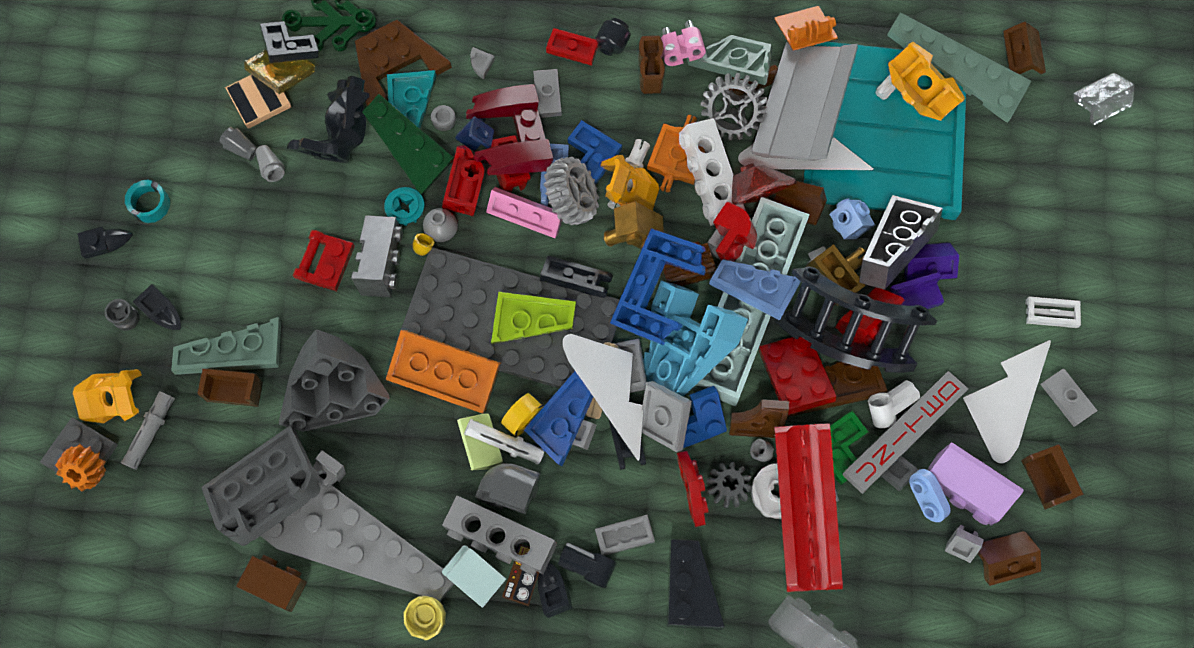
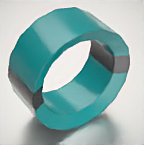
[125,180,170,223]

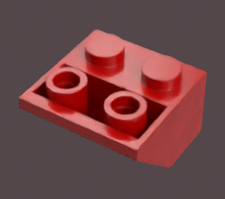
[836,287,905,346]

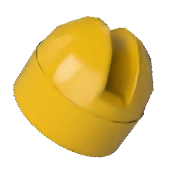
[413,233,434,256]

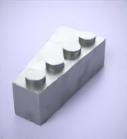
[859,195,943,290]

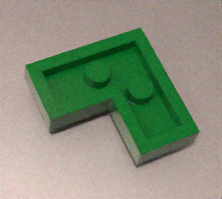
[830,411,868,485]

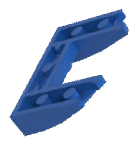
[610,229,705,345]

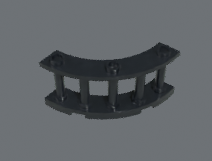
[774,266,938,373]

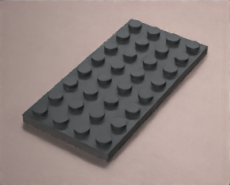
[397,248,620,389]

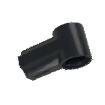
[558,542,617,589]

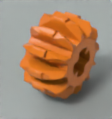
[55,444,106,491]

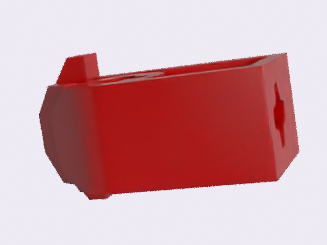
[442,145,484,216]

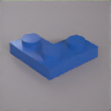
[568,120,622,185]
[683,386,727,448]

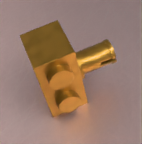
[604,201,664,250]
[806,244,865,306]

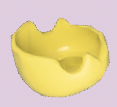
[404,596,446,640]

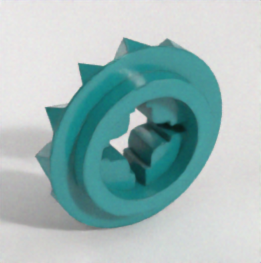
[384,187,425,226]

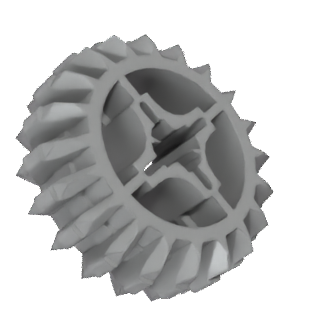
[701,73,768,140]
[543,157,599,225]

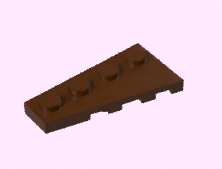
[787,345,887,417]

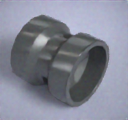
[105,299,140,331]

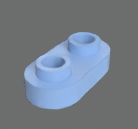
[909,469,950,522]

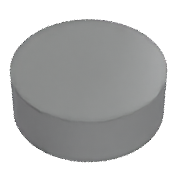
[431,105,456,131]

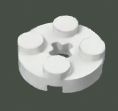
[751,464,781,519]

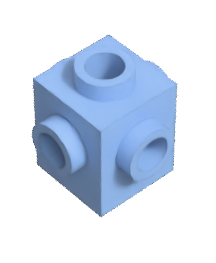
[830,199,875,239]

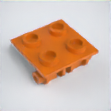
[775,6,838,51]

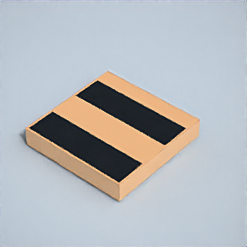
[225,66,291,129]

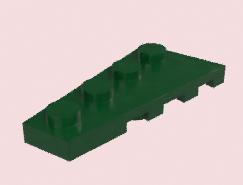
[363,94,454,196]

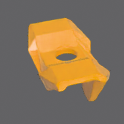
[888,42,965,121]
[600,155,659,211]
[73,369,142,423]

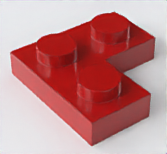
[677,451,708,527]

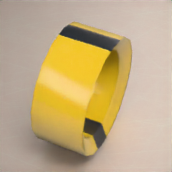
[501,393,544,437]

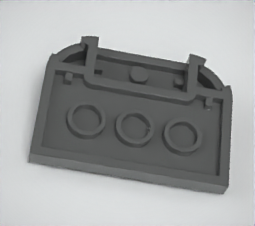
[201,426,321,546]

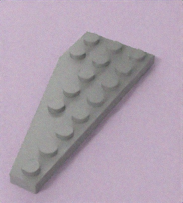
[261,476,454,602]

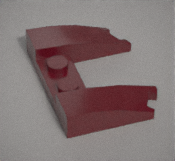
[466,84,553,175]

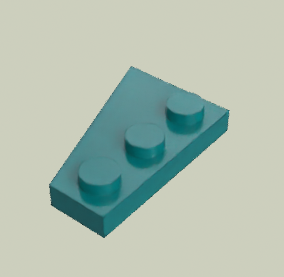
[387,70,436,128]

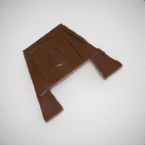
[355,20,452,106]

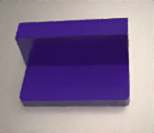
[904,243,959,281]
[889,272,944,309]

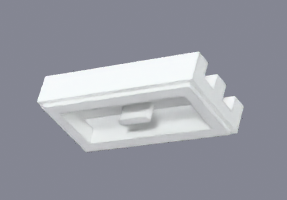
[1026,297,1081,328]

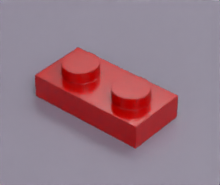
[546,28,599,66]

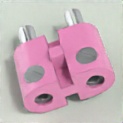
[661,21,706,66]

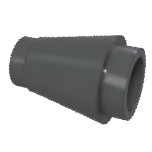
[220,127,257,161]

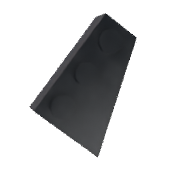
[667,539,725,630]

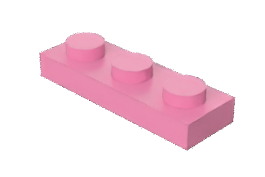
[486,187,562,238]

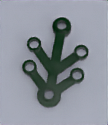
[282,0,376,52]

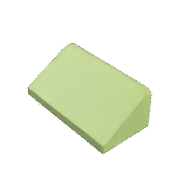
[457,414,503,470]

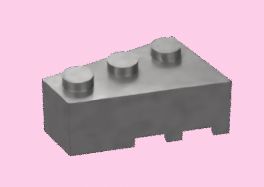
[351,216,403,297]

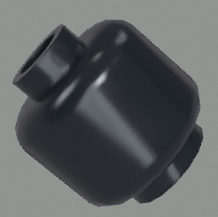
[596,18,631,56]

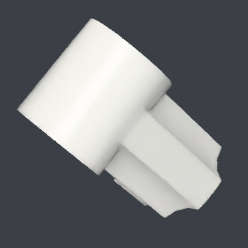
[868,380,920,428]

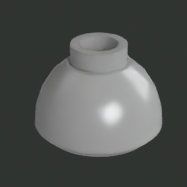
[423,208,458,242]

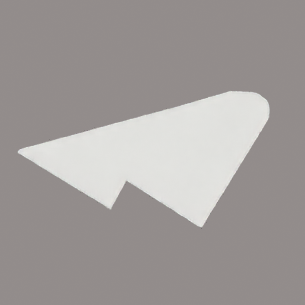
[738,138,873,170]
[563,334,643,461]
[963,340,1051,463]

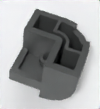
[475,463,541,514]

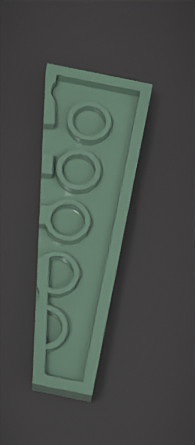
[887,12,1031,123]

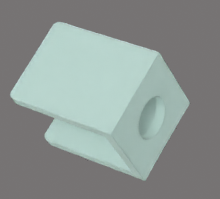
[442,545,506,608]

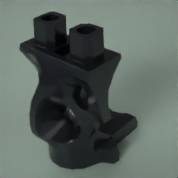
[287,76,369,163]

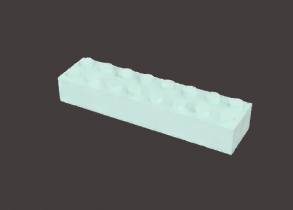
[692,197,809,406]

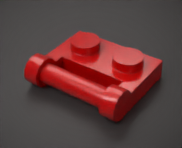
[293,230,355,291]

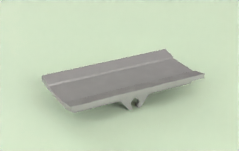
[752,42,858,161]

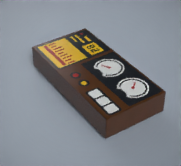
[502,544,539,606]

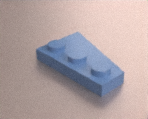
[709,260,801,320]

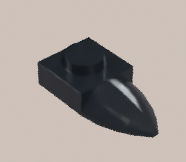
[77,227,133,259]
[133,284,181,330]
[538,562,573,618]

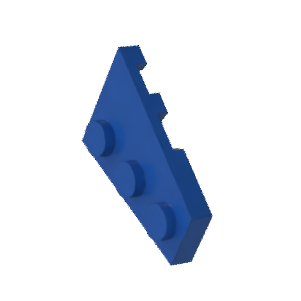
[524,371,593,466]

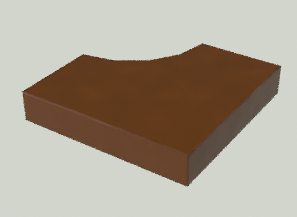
[729,400,789,438]

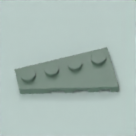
[171,317,281,375]

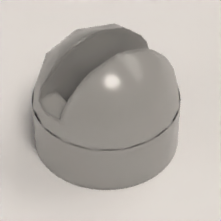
[750,439,774,462]

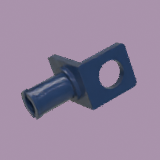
[456,116,494,151]

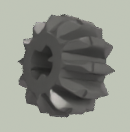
[706,462,752,508]

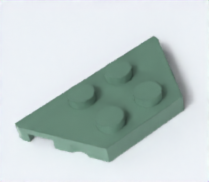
[687,35,773,85]

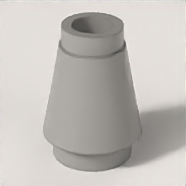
[255,145,285,182]

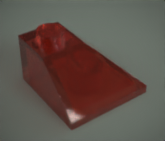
[731,163,797,205]

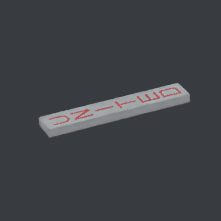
[843,371,968,494]

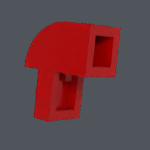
[713,202,757,262]

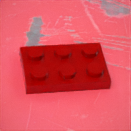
[759,337,836,415]

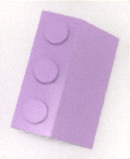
[927,442,1024,525]

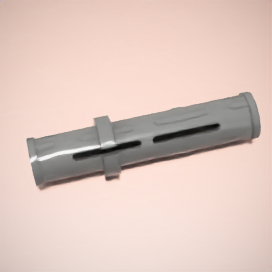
[121,391,175,470]

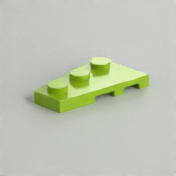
[491,292,576,344]

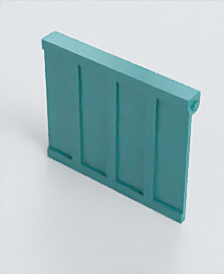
[803,42,966,220]

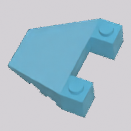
[644,280,748,396]

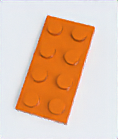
[386,330,501,414]

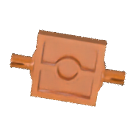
[647,115,706,192]

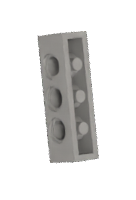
[442,496,557,576]

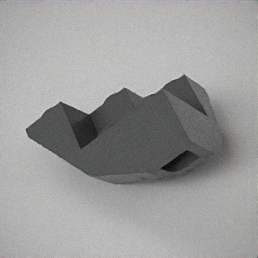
[279,329,390,432]

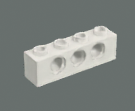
[679,118,746,226]

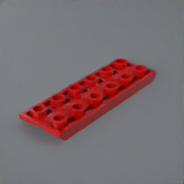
[774,423,843,592]

